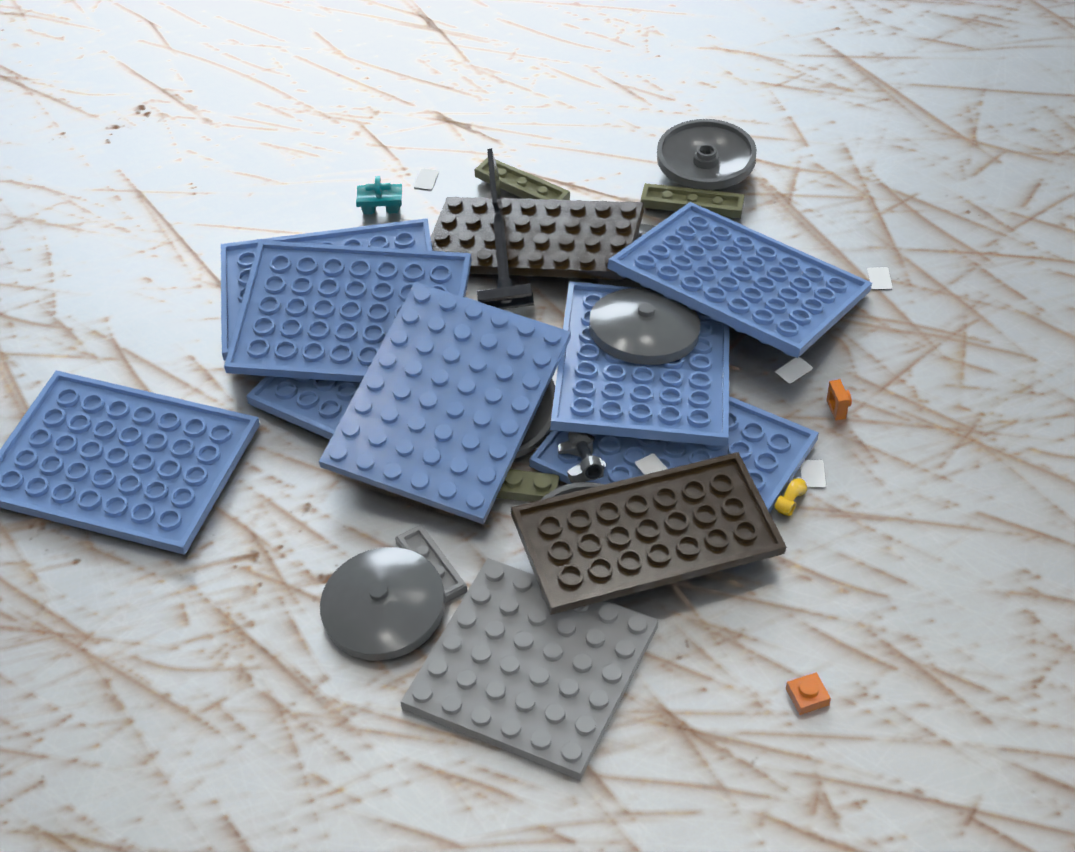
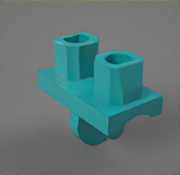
[356,176,403,215]

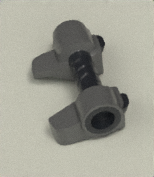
[558,432,606,483]

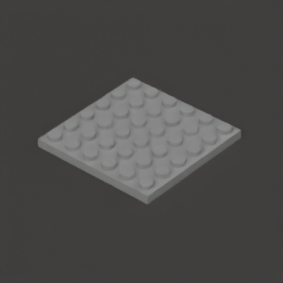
[401,558,658,780]

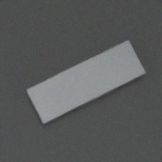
[395,524,468,603]

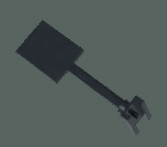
[477,148,534,310]

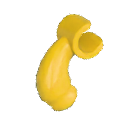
[774,478,807,516]

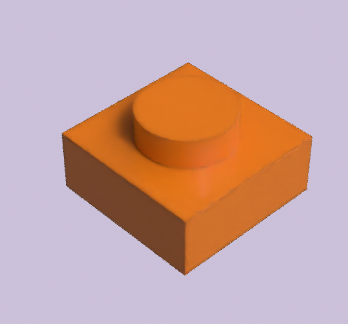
[827,379,852,421]
[786,672,831,715]

